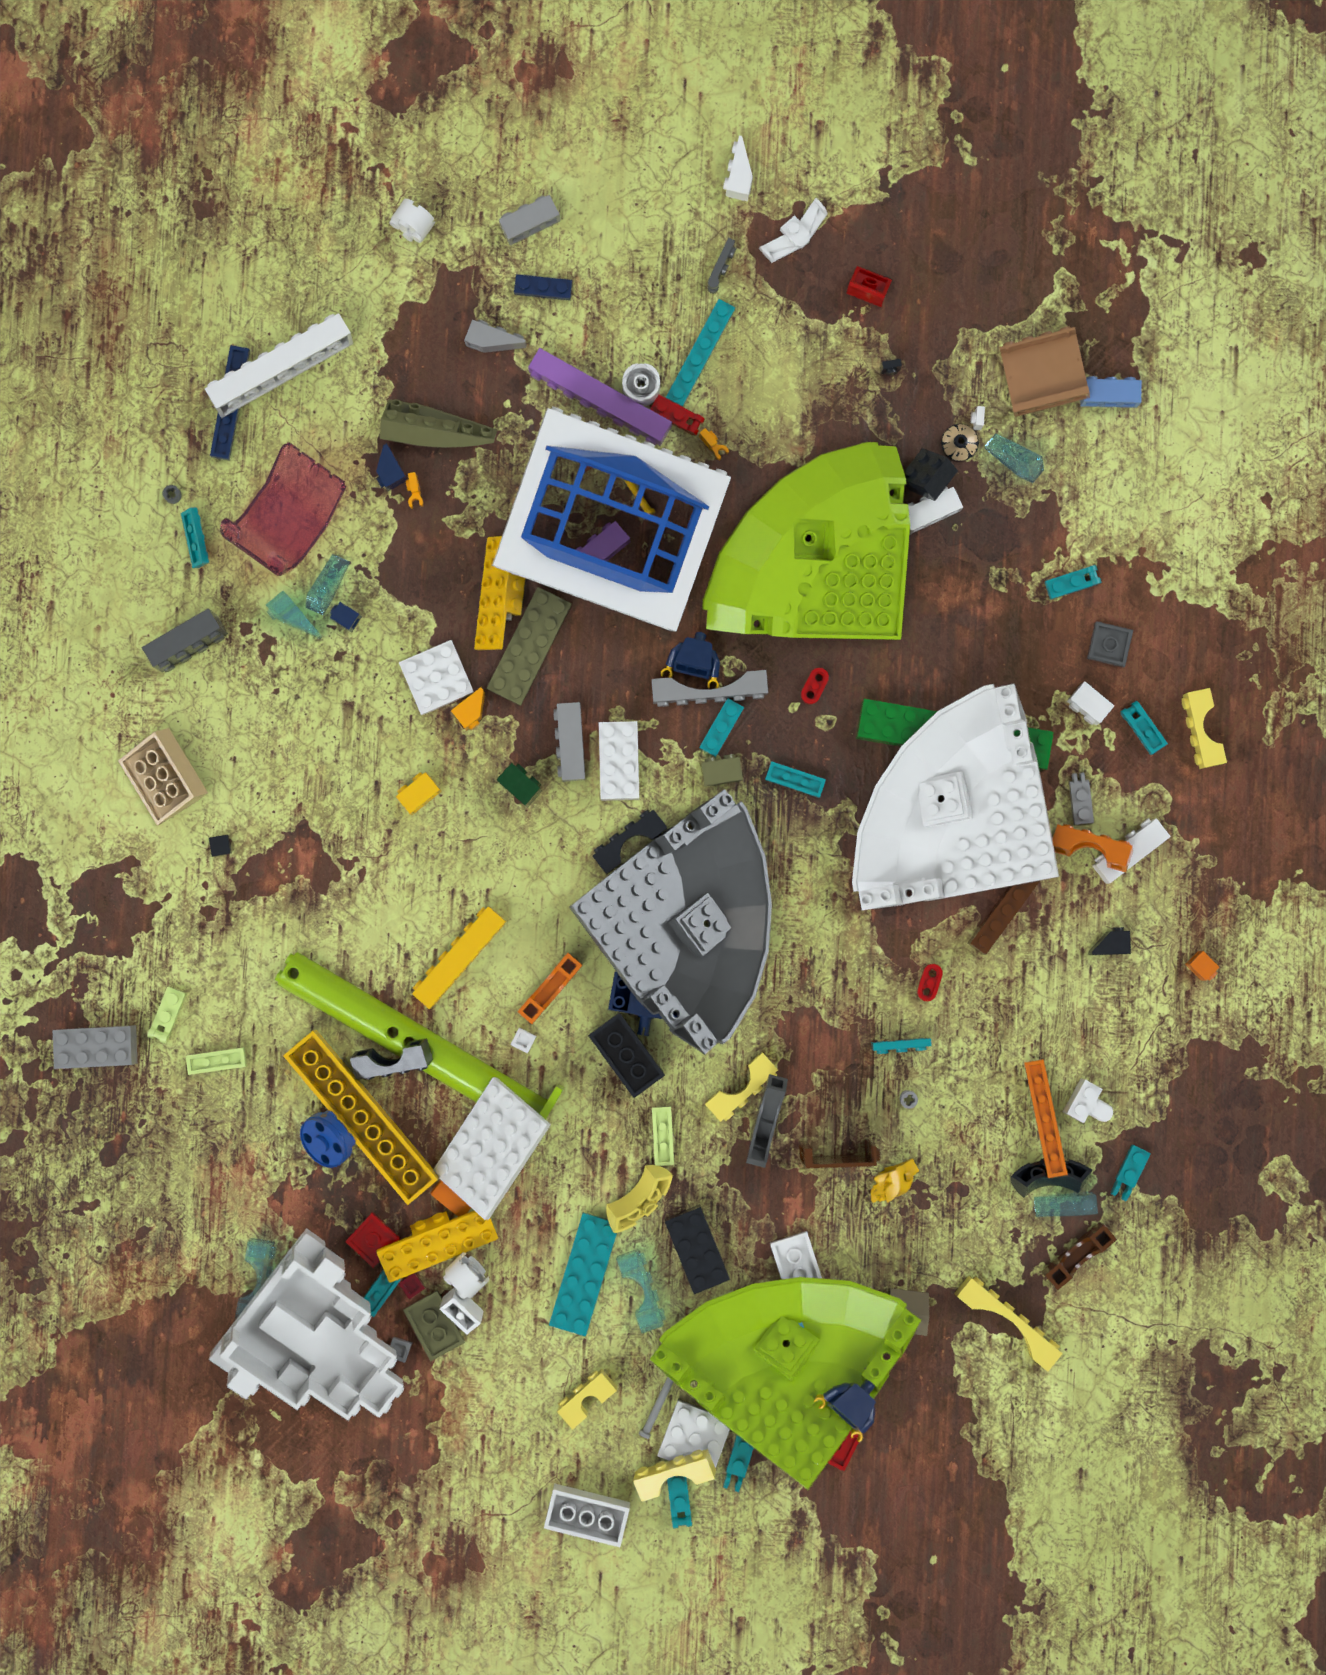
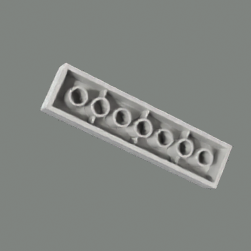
[205,313,353,418]

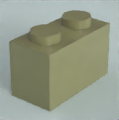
[701,754,743,787]

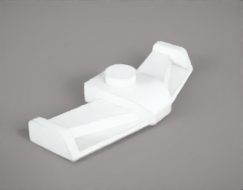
[759,198,827,263]

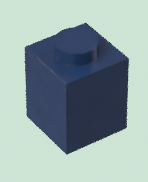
[330,602,362,633]

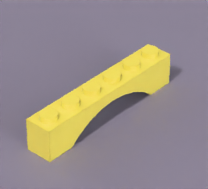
[954,1276,1063,1371]

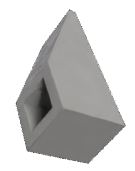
[464,319,527,353]

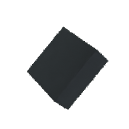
[209,835,232,857]

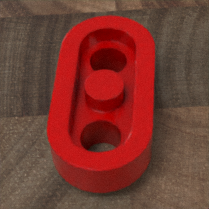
[801,668,829,705]
[917,964,943,1001]

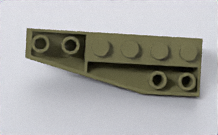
[380,399,497,447]

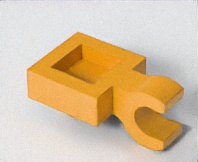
[699,428,729,461]
[406,472,424,509]

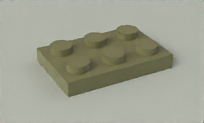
[403,1290,465,1362]

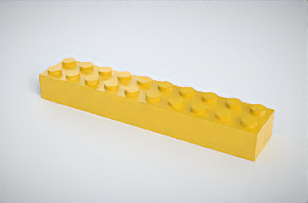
[283,1030,439,1205]

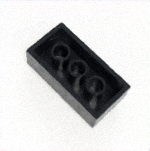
[588,1012,665,1098]
[664,1204,730,1295]

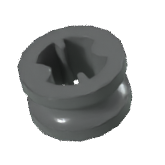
[163,485,182,504]

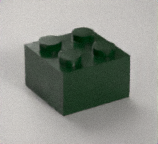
[496,762,542,808]

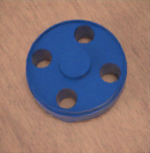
[300,1110,355,1168]

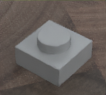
[390,1337,412,1363]

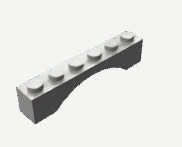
[652,670,768,707]

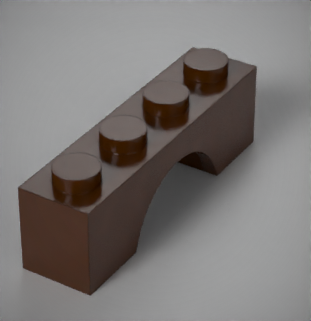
[1041,1222,1117,1290]

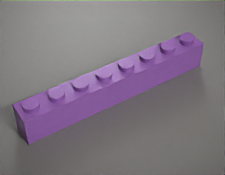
[528,348,672,446]

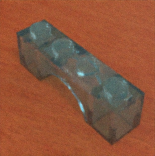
[235,1238,276,1319]
[616,1249,666,1334]

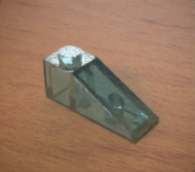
[984,433,1044,483]
[306,554,350,615]
[266,590,323,639]
[1034,1192,1098,1217]

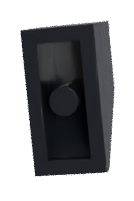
[1088,927,1131,955]

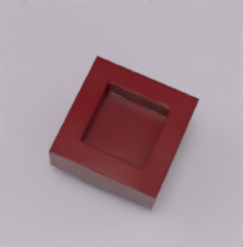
[398,1273,426,1300]

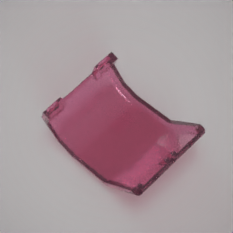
[220,442,346,576]

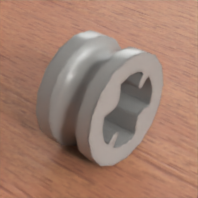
[900,1090,918,1109]

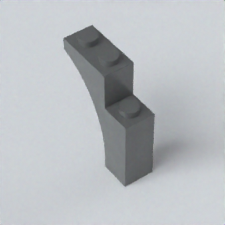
[746,1074,788,1168]

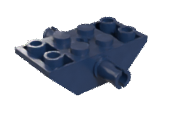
[608,972,677,1036]

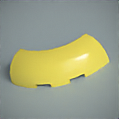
[606,1165,673,1234]

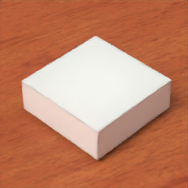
[510,1027,536,1054]

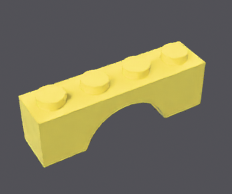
[1182,688,1227,769]
[705,1052,778,1122]
[633,1449,716,1502]

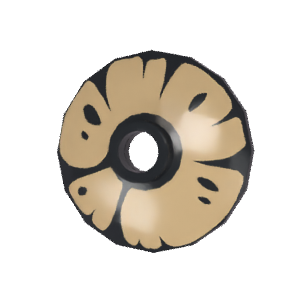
[941,424,979,462]

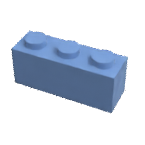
[1080,376,1142,408]

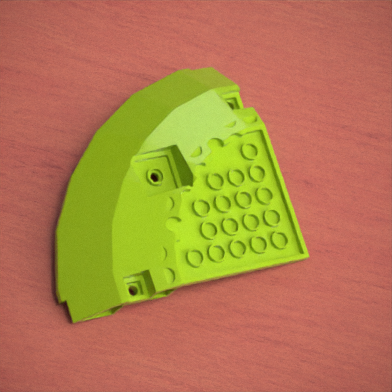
[702,442,910,640]
[650,1277,922,1490]

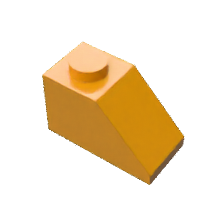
[451,687,485,731]

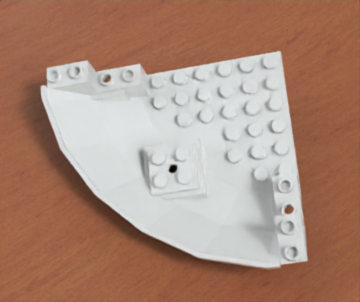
[852,684,1059,910]

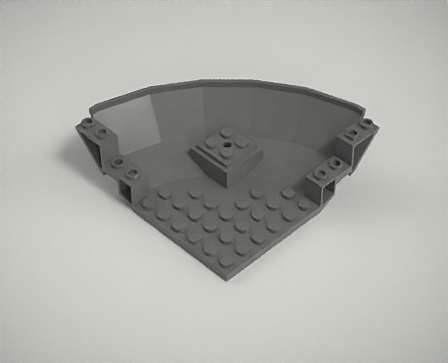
[569,789,772,1055]

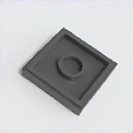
[1087,621,1133,668]

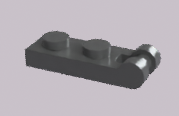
[708,238,737,294]

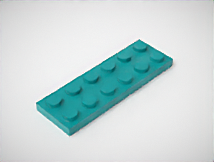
[549,1212,617,1337]

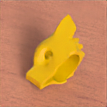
[871,1158,919,1203]

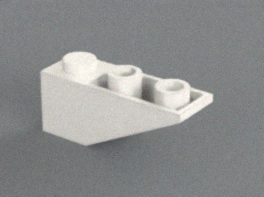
[723,135,753,201]

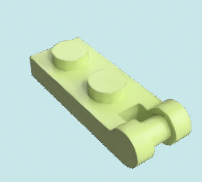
[147,986,187,1044]

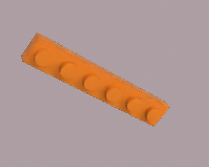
[1024,1059,1068,1178]

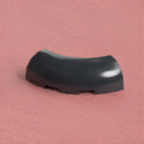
[1011,1158,1092,1198]

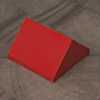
[846,266,892,307]

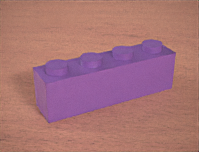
[576,521,630,561]

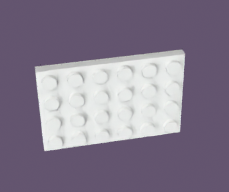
[433,1077,551,1220]

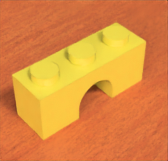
[557,1369,617,1430]

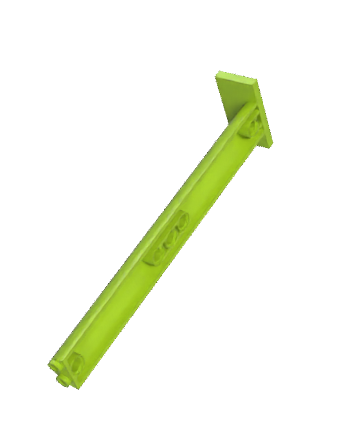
[275,952,565,1120]

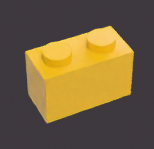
[396,772,442,815]

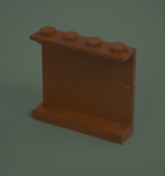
[799,1139,880,1169]

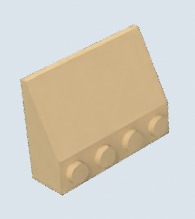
[118,728,208,826]

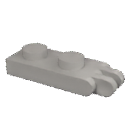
[1069,772,1094,825]

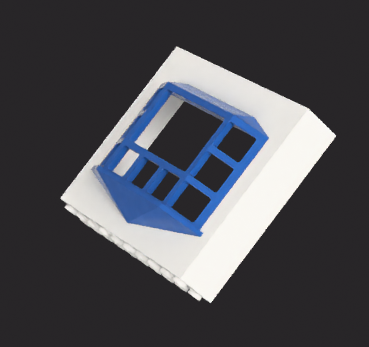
[492,407,731,631]

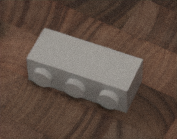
[499,195,560,246]

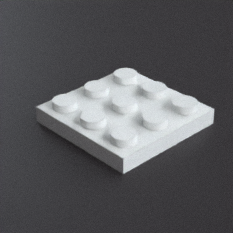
[399,640,474,715]
[657,1399,730,1468]

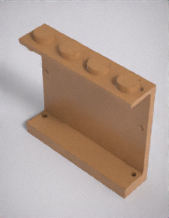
[999,326,1090,417]

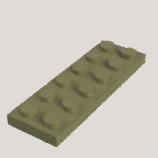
[486,587,572,706]

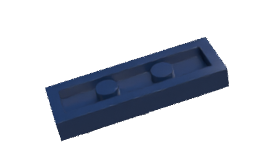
[514,274,573,301]

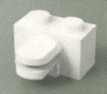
[1063,1078,1113,1123]

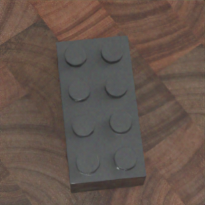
[141,608,228,673]

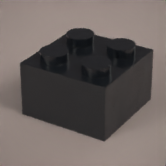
[904,448,958,501]

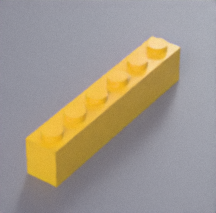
[412,906,507,1009]

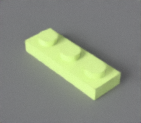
[186,1047,247,1075]
[652,1106,674,1166]

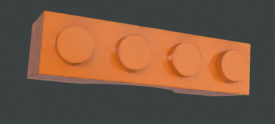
[1052,824,1133,873]
[517,953,583,1024]

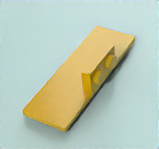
[474,536,525,650]
[376,1211,498,1283]

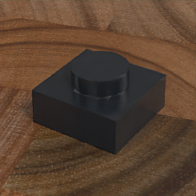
[880,359,902,376]

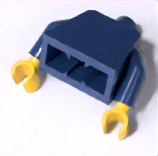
[661,632,720,689]
[814,1379,876,1442]

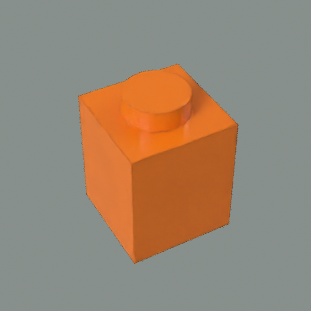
[1185,951,1219,981]

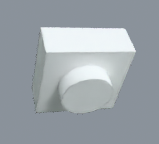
[971,406,985,430]

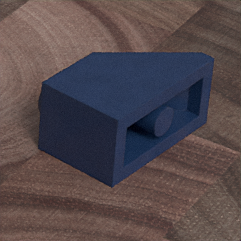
[376,444,407,491]

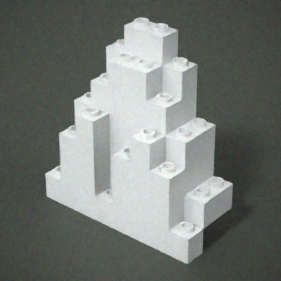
[209,1228,404,1420]

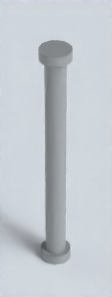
[639,1377,673,1439]

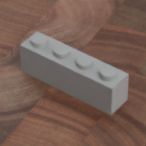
[554,702,586,782]

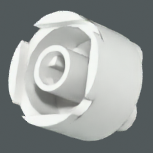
[389,198,435,243]
[622,363,660,407]
[443,1252,489,1299]

